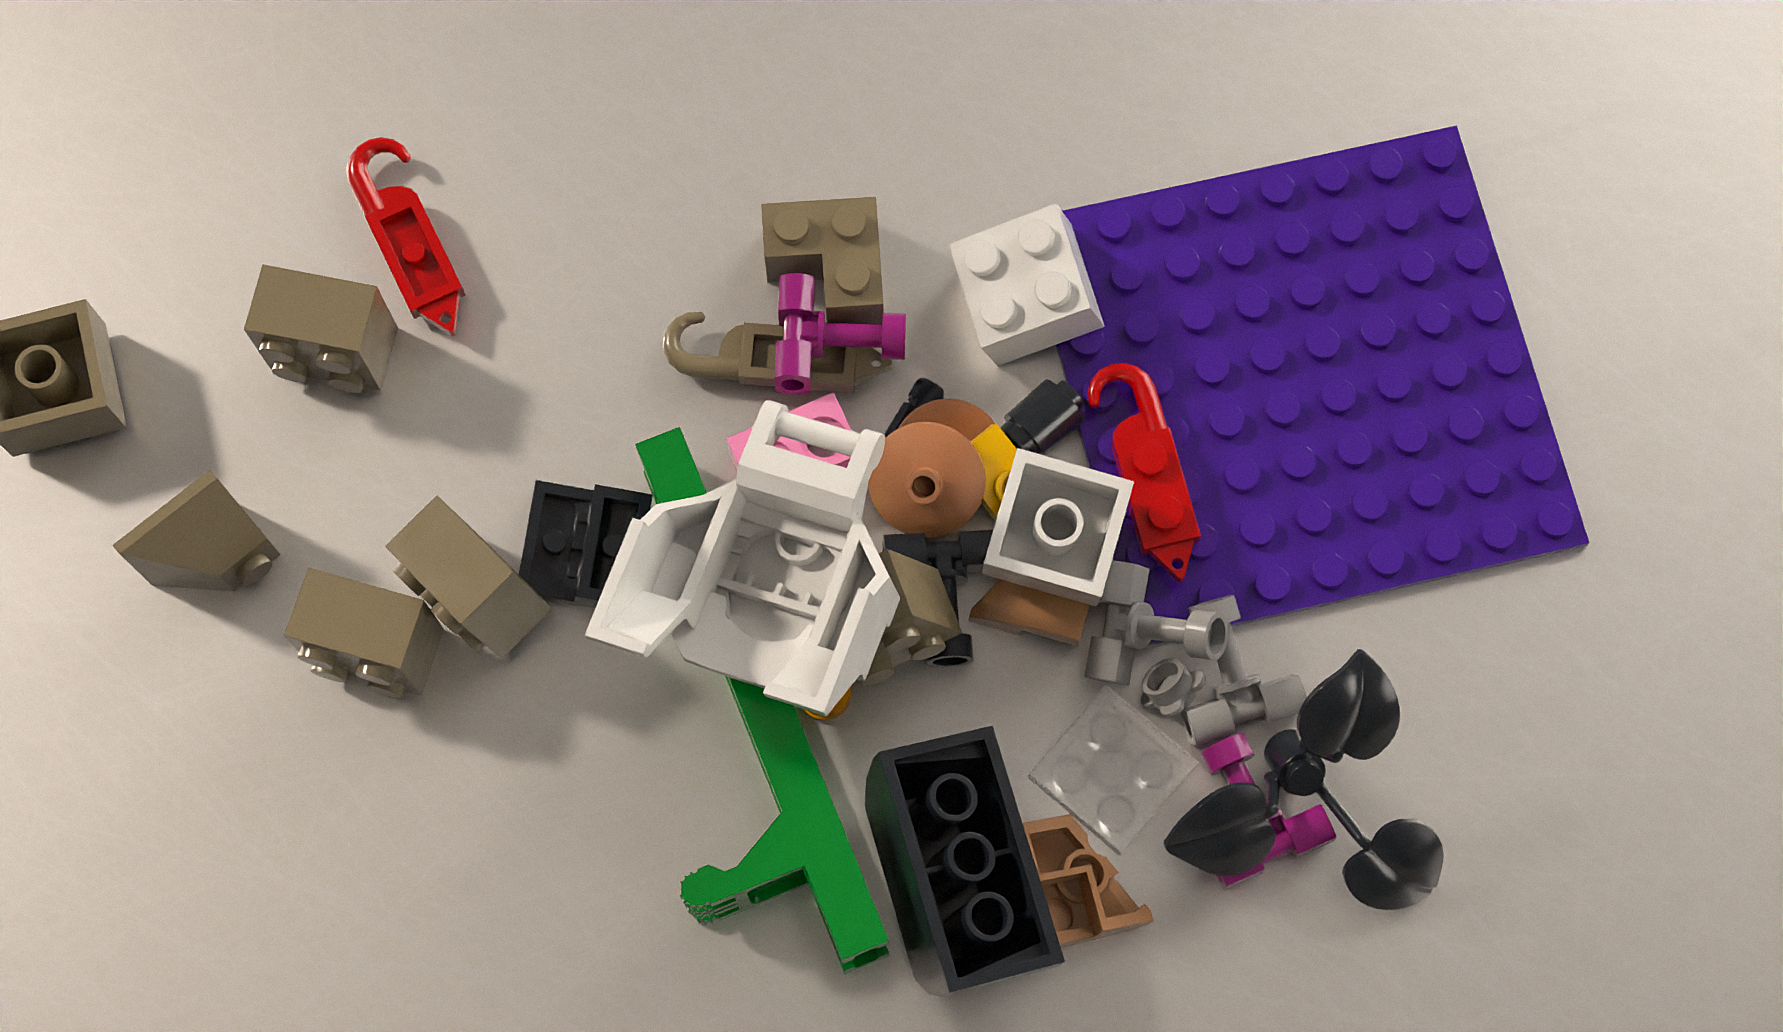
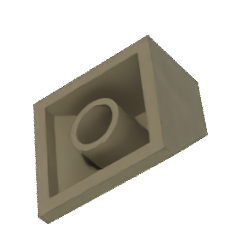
[112,470,281,591]

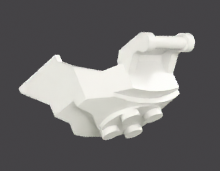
[585,400,900,716]

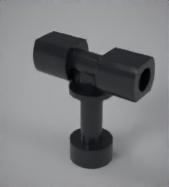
[882,530,993,667]

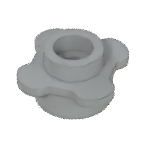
[1141,658,1206,718]

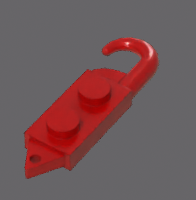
[346,137,466,337]
[1087,363,1201,583]

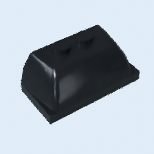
[864,725,1065,997]

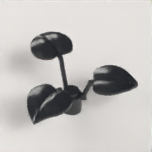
[1163,649,1444,910]

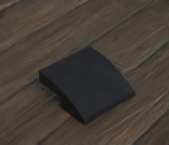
[519,480,653,607]

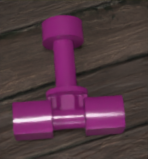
[774,273,906,395]
[1201,733,1337,890]

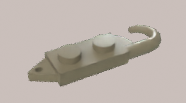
[663,312,893,393]

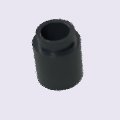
[1000,379,1084,456]

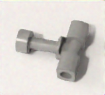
[1084,561,1229,685]
[1181,595,1307,746]

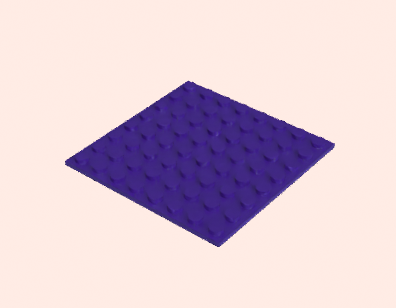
[1056,125,1590,646]

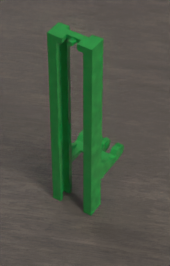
[635,427,890,975]

